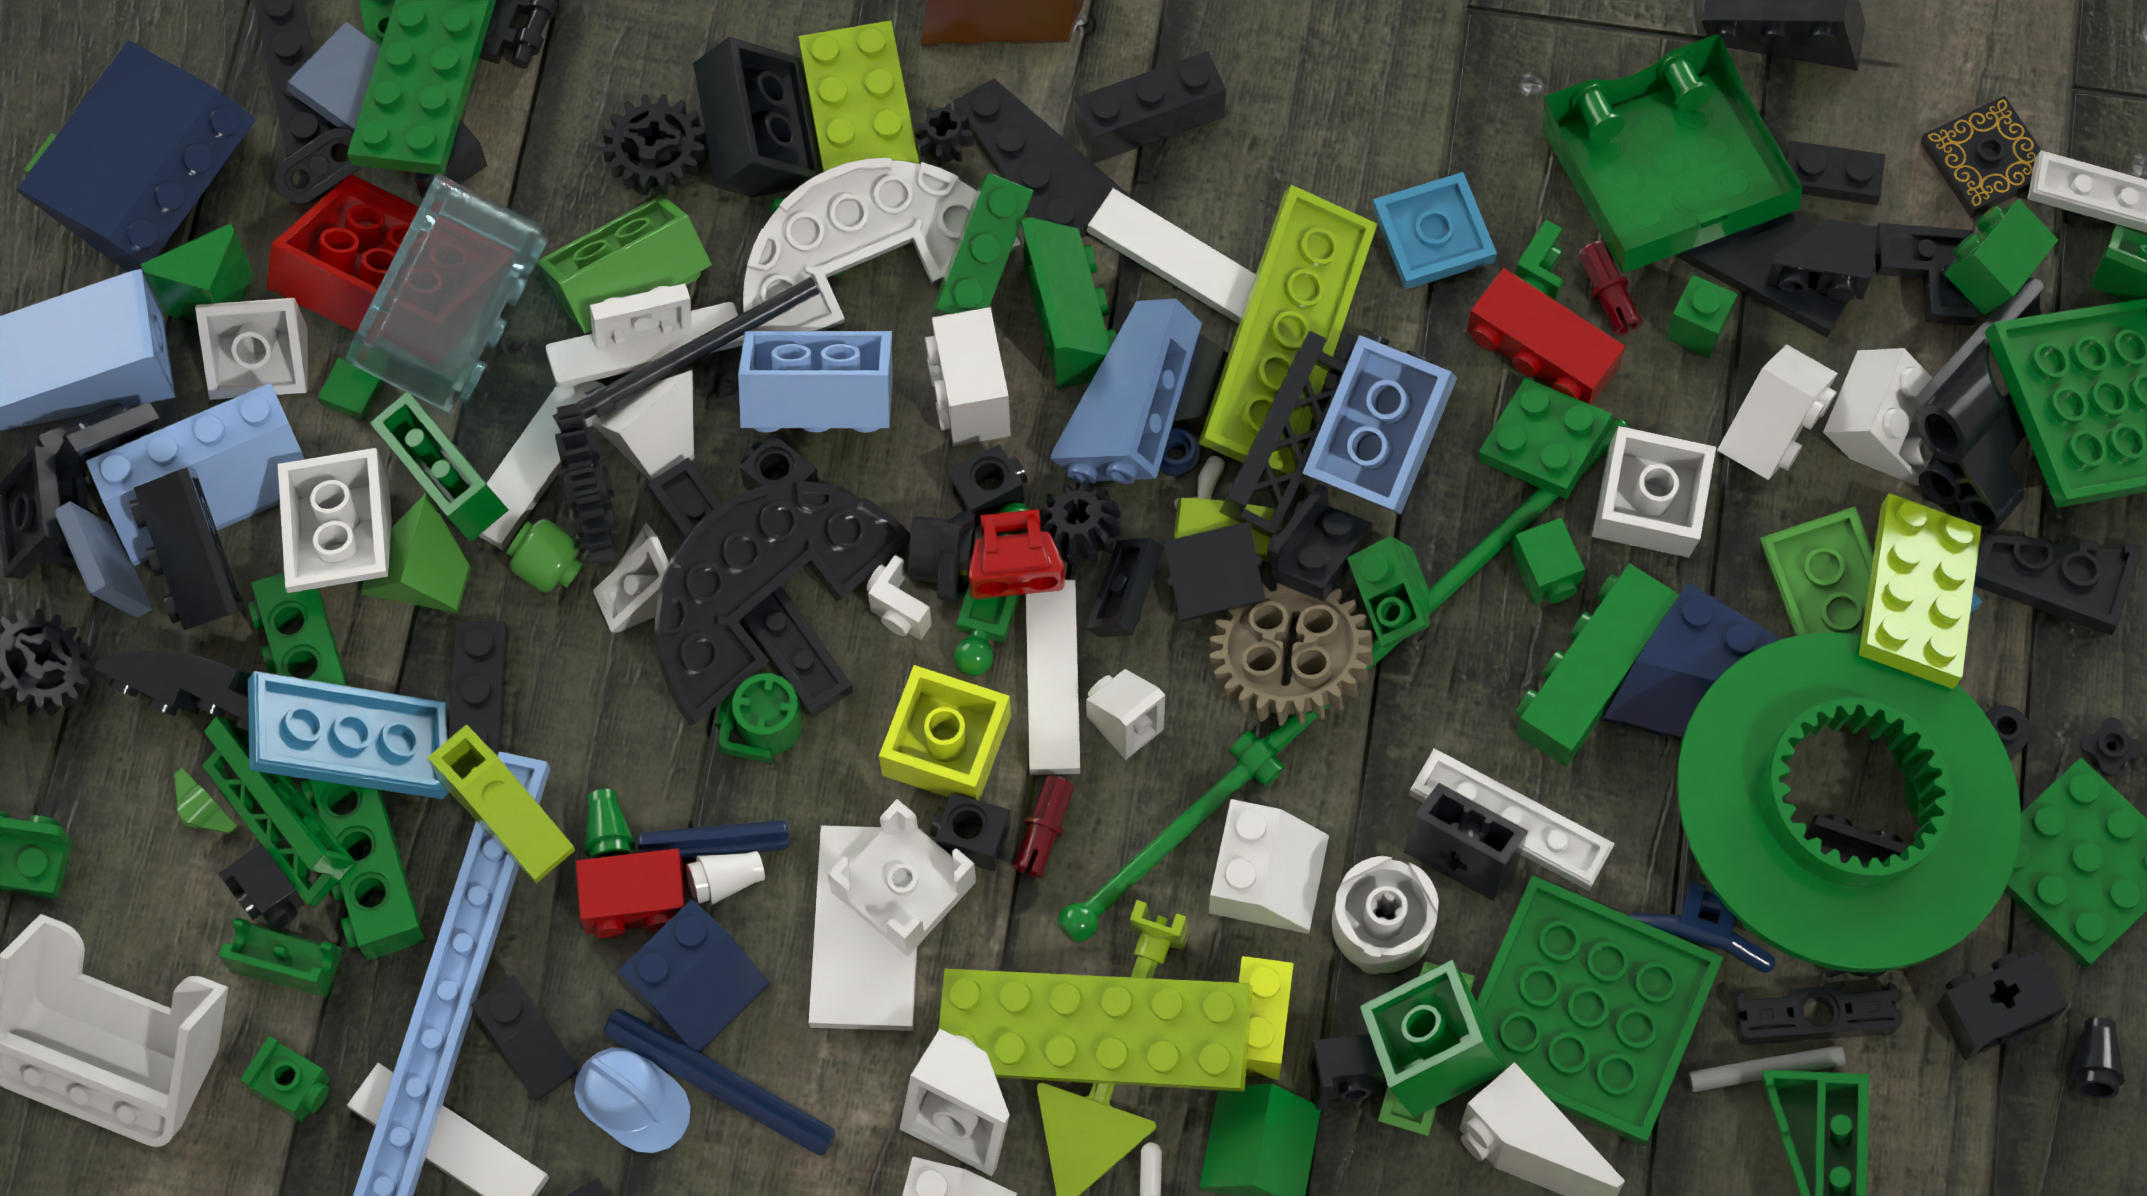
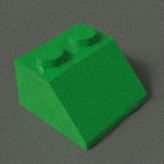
[1360,960,1506,1117]

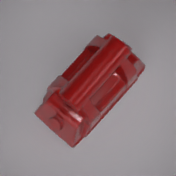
[969,509,1065,599]

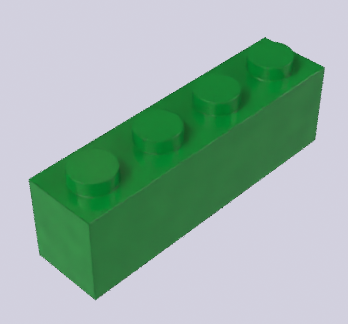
[1515,563,1680,767]

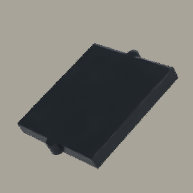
[1164,521,1266,622]

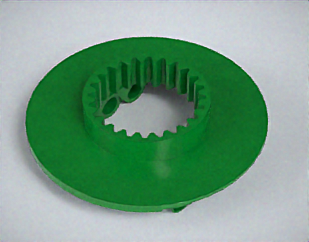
[1677,633,2021,972]

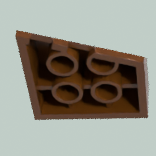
[921,0,1084,47]

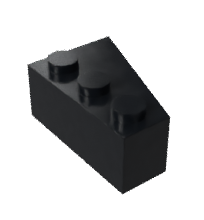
[1701,0,1865,71]

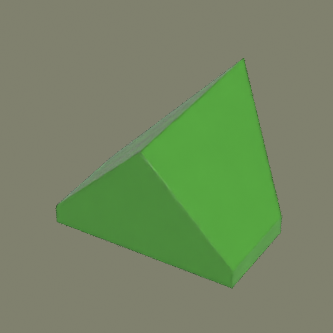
[361,492,471,613]

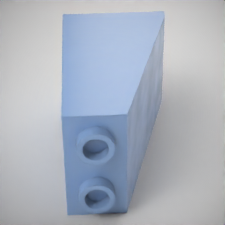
[0,269,175,431]

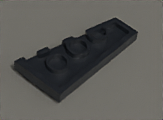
[954,78,1135,238]

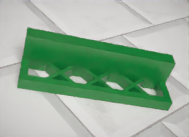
[202,716,355,906]

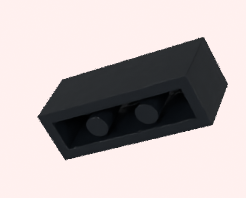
[1075,51,1226,164]

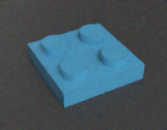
[1372,172,1497,290]

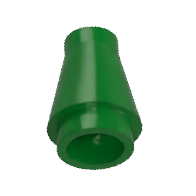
[584,789,635,859]

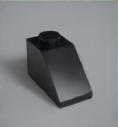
[471,975,579,1102]

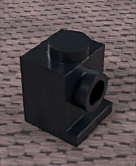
[218,843,305,930]
[1307,1034,1387,1110]

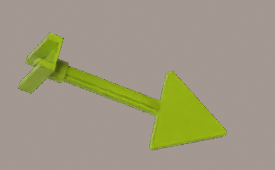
[1037,900,1190,1196]

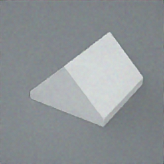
[195,298,308,400]

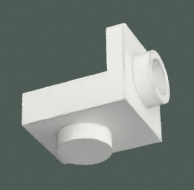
[867,555,932,640]

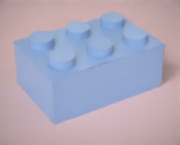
[738,331,893,433]
[1303,335,1457,515]

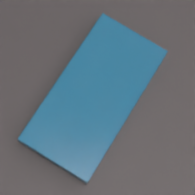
[248,671,449,799]

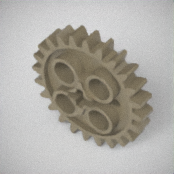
[1209,583,1373,725]

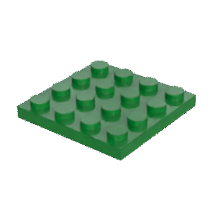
[1984,298,2147,508]
[1477,875,1724,1147]

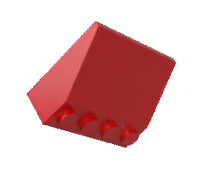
[267,174,515,370]

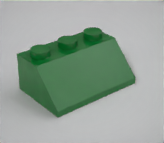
[1021,217,1117,390]

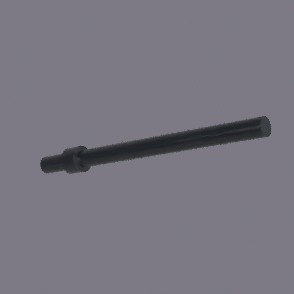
[552,277,820,429]

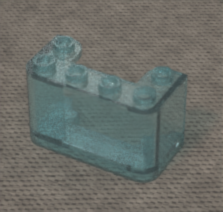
[344,173,548,413]

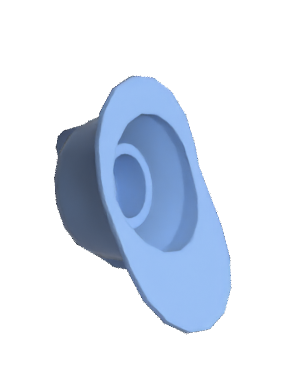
[574,1048,691,1153]

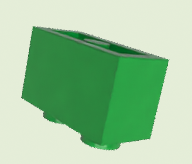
[1944,198,2058,315]

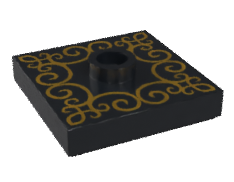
[1921,96,2042,218]

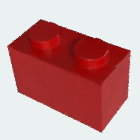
[576,849,687,938]

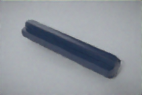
[638,820,790,859]

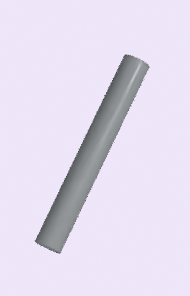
[1687,1045,1846,1092]

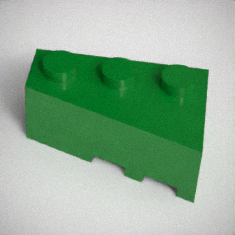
[1762,1070,1869,1196]

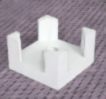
[827,799,976,956]

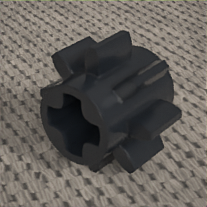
[914,104,974,167]

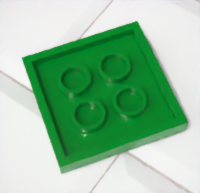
[2004,758,2147,970]

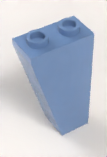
[1050,298,1202,485]

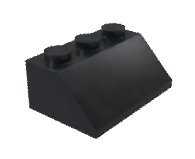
[693,36,823,197]
[129,467,245,630]

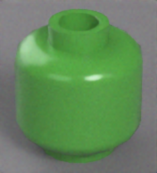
[506,519,584,593]

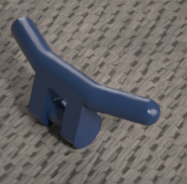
[1628,881,1775,973]

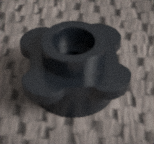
[2080,717,2142,776]

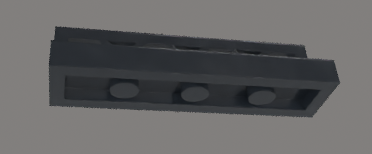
[1219,330,1347,538]

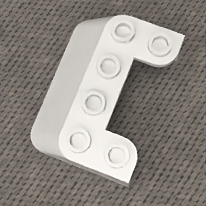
[0,914,228,1147]

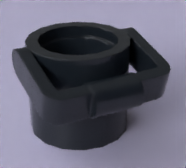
[908,512,976,603]

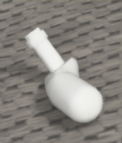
[1174,456,1225,510]

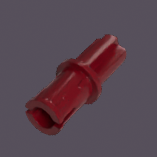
[1579,240,1643,336]
[1012,775,1074,878]

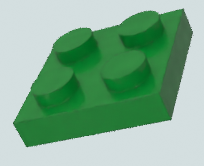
[1479,378,1613,499]

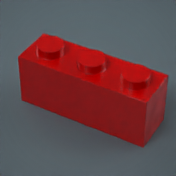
[1467,268,1625,405]

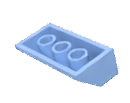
[86,383,305,566]

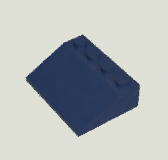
[16,40,257,272]

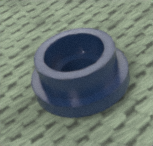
[1159,428,1201,476]

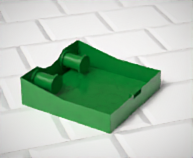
[1542,34,1803,273]

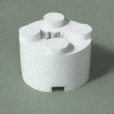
[1332,856,1439,974]

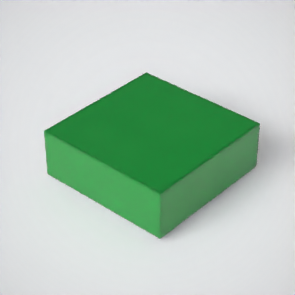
[317,357,385,421]

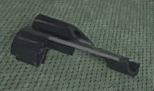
[1913,277,2044,534]

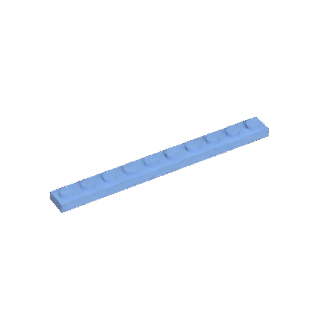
[353,751,550,1196]

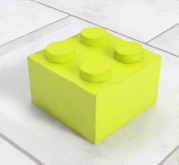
[879,665,1011,801]

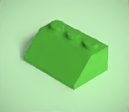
[536,194,712,334]

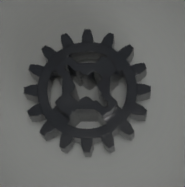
[602,94,707,196]
[0,609,92,717]

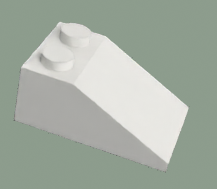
[278,448,392,593]
[1459,1062,1625,1196]

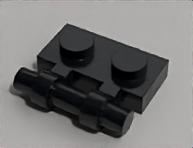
[479,0,559,69]

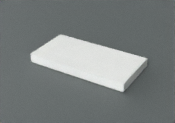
[809,826,923,1031]

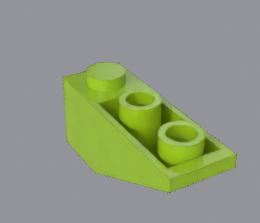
[427,724,575,884]

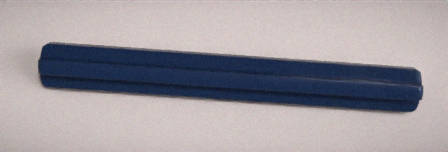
[605,1009,835,1155]

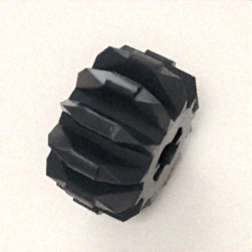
[1039,480,1122,568]

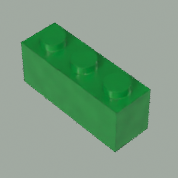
[930,172,1034,317]
[370,391,509,542]

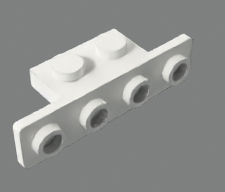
[546,283,745,388]

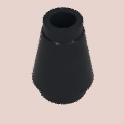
[2071,1017,2125,1099]

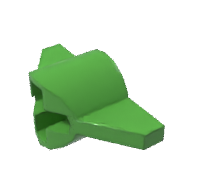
[174,768,237,834]

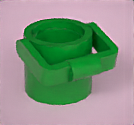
[714,673,803,762]

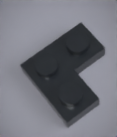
[1875,223,1979,326]

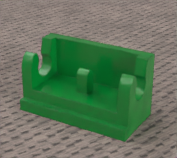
[218,918,344,998]

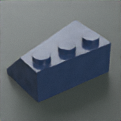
[1602,582,1782,738]

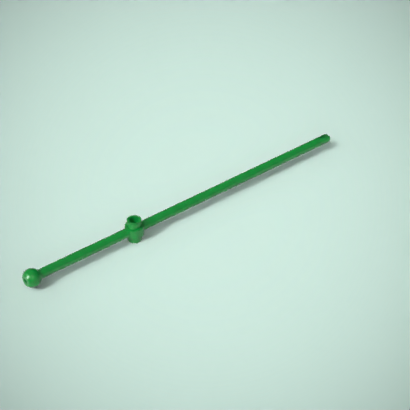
[1057,419,1629,942]

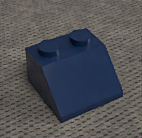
[618,899,770,1053]

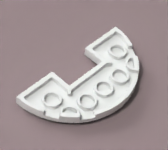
[743,158,1021,331]

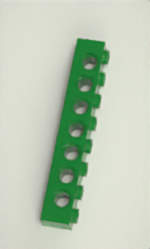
[248,572,426,961]

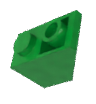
[1347,536,1430,648]

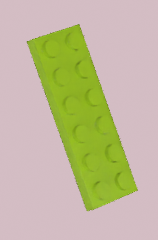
[1198,185,1377,478]
[938,969,1253,1091]

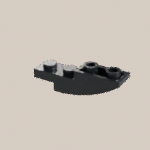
[94,651,252,731]

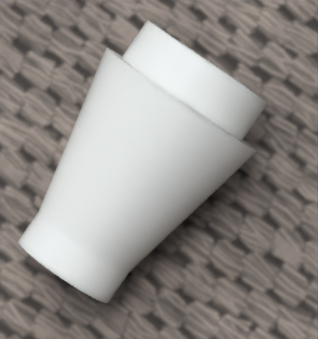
[686,851,765,906]

